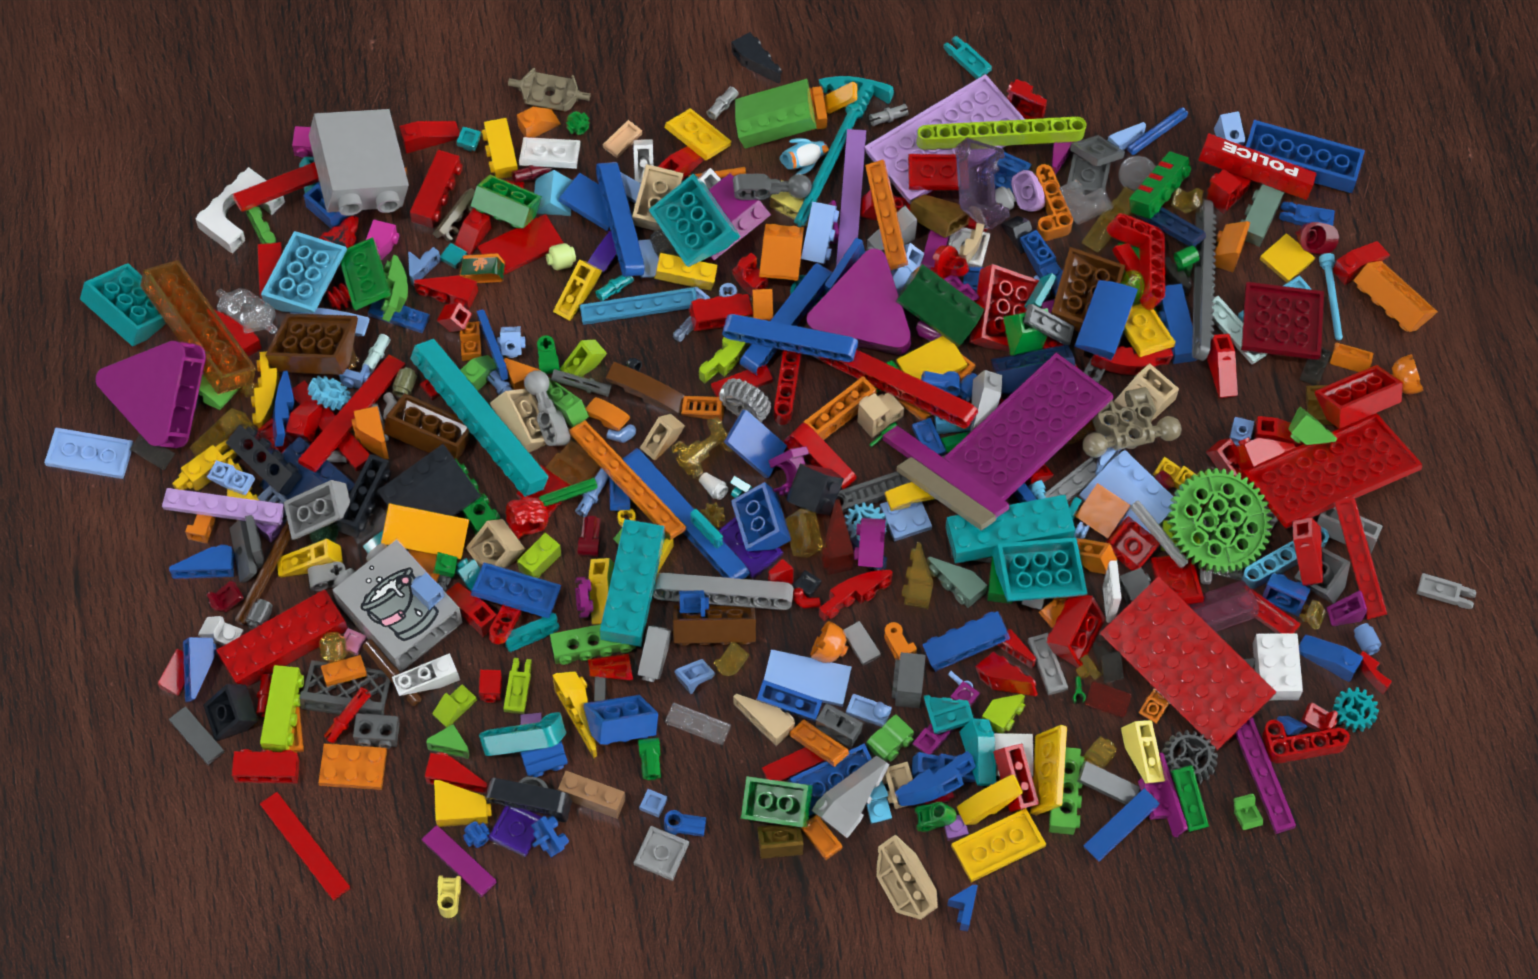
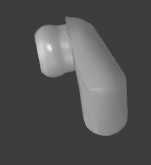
[383,392,397,419]

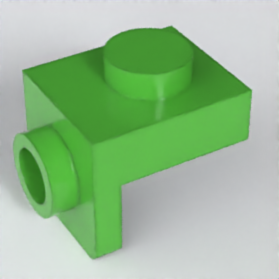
[1234,794,1263,830]

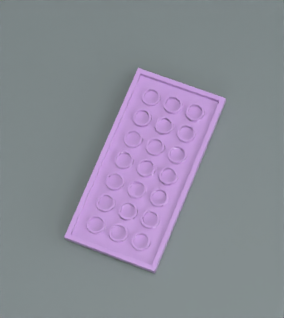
[865,74,1025,204]

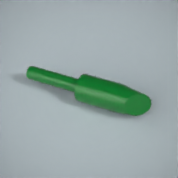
[869,421,898,447]

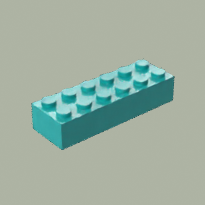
[945,494,1075,563]
[600,519,665,647]

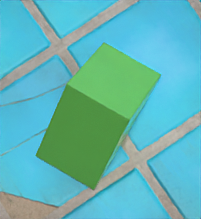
[426,725,469,759]

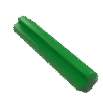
[539,478,598,507]

